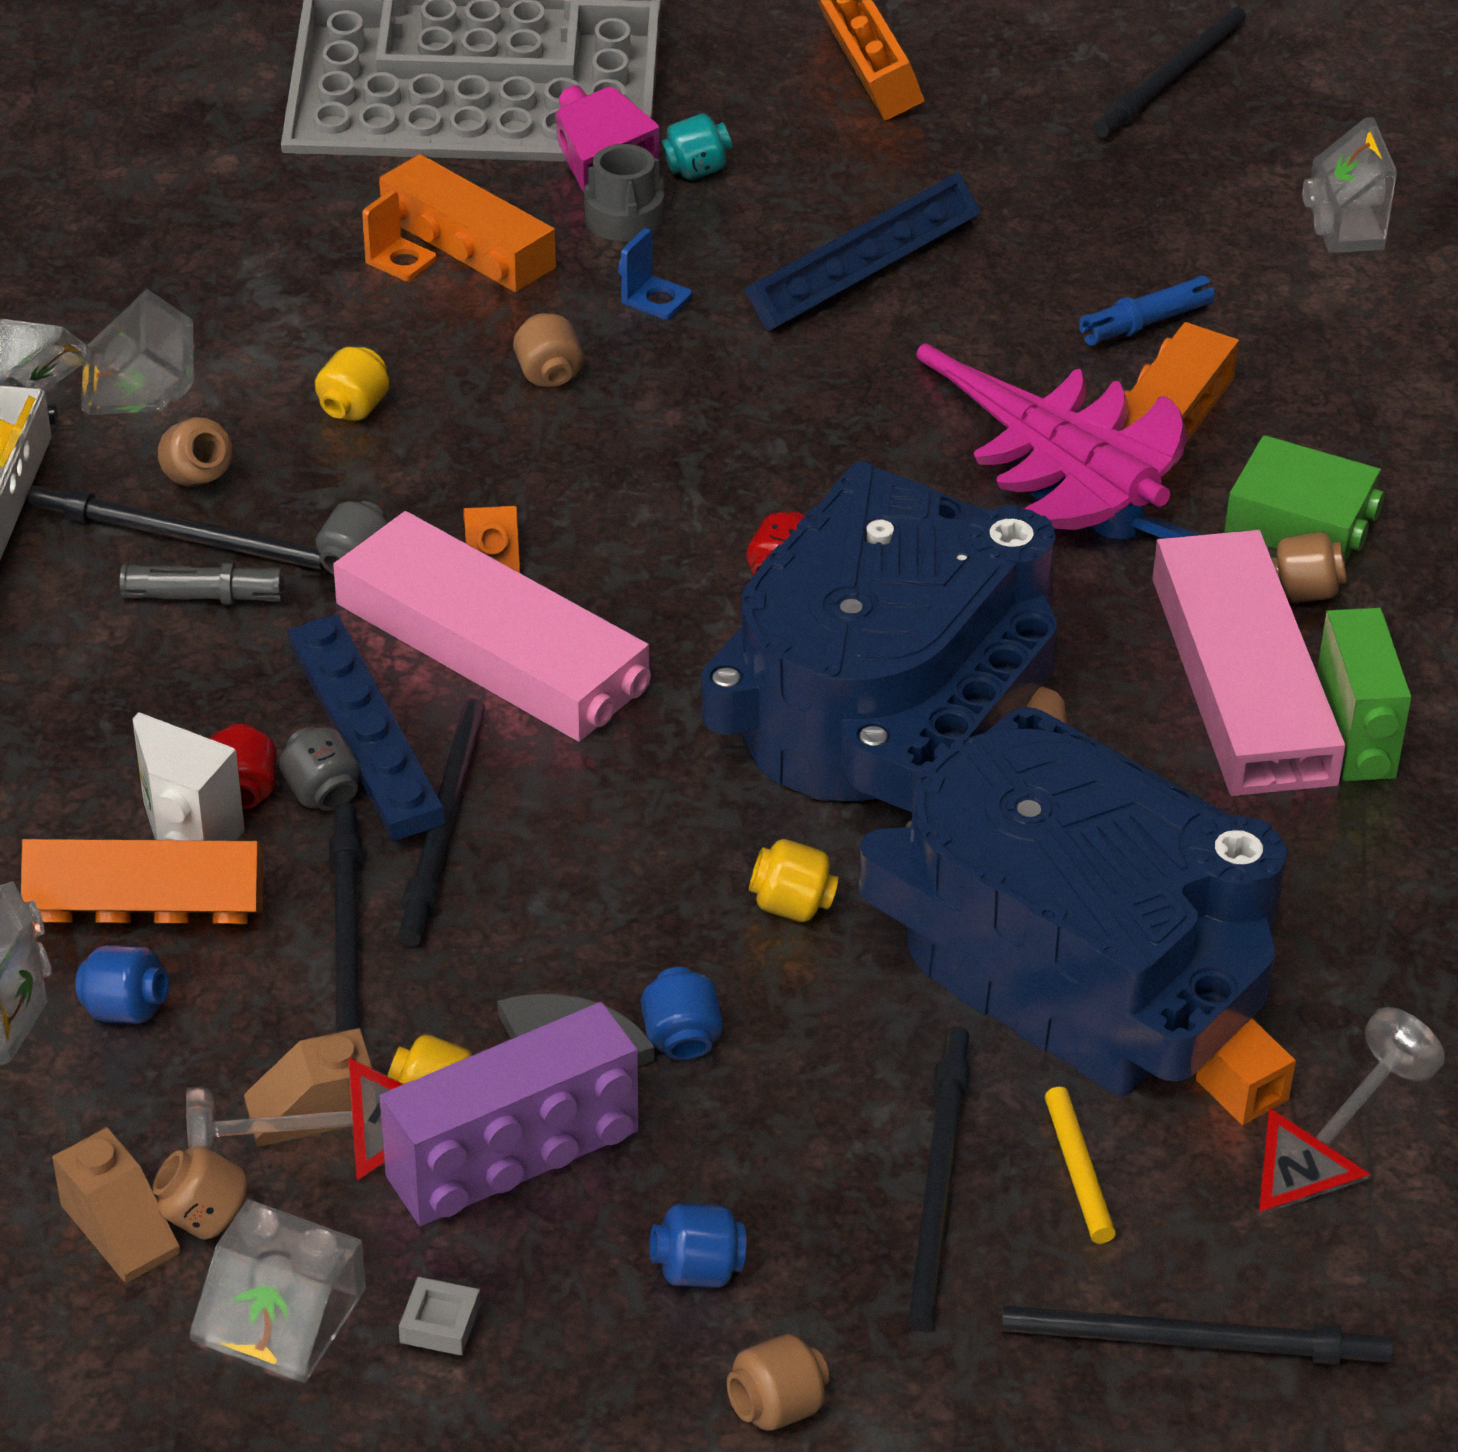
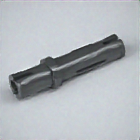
[120,562,284,605]

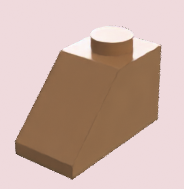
[244,1028,376,1147]
[52,1127,180,1284]

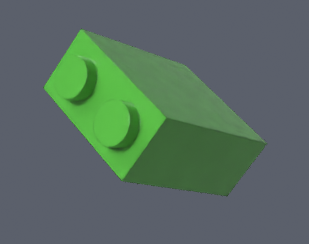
[1224,435,1385,563]
[1317,607,1411,782]

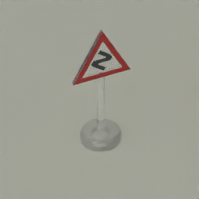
[1258,1007,1445,1216]
[186,1057,404,1181]

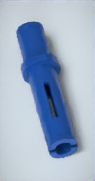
[1079,275,1215,346]

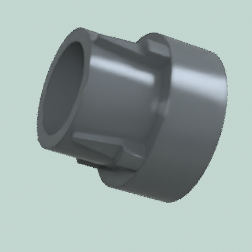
[584,144,664,242]

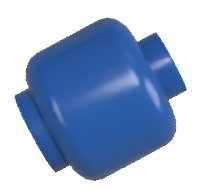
[75,945,170,1024]
[640,967,724,1061]
[649,1203,746,1288]

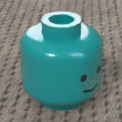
[661,113,733,181]

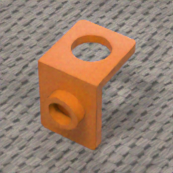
[362,189,436,282]
[463,506,520,573]

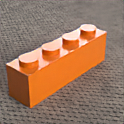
[818,0,925,121]
[379,154,556,293]
[1121,322,1239,443]
[20,839,264,924]

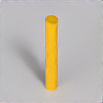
[1045,1087,1116,1244]

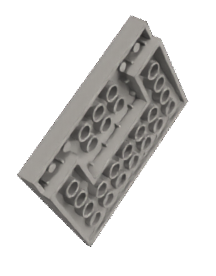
[281,0,662,162]

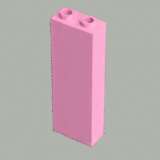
[333,511,651,742]
[1152,530,1345,796]

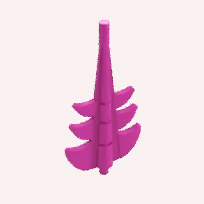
[916,343,1187,530]

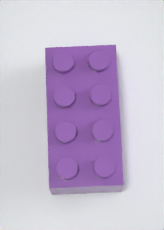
[380,1002,638,1227]

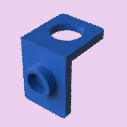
[618,228,692,320]

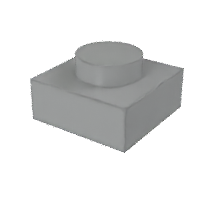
[399,1277,480,1355]

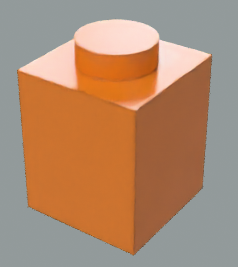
[1196,1018,1296,1126]

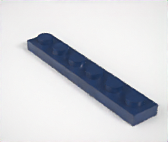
[744,172,981,331]
[287,614,446,842]

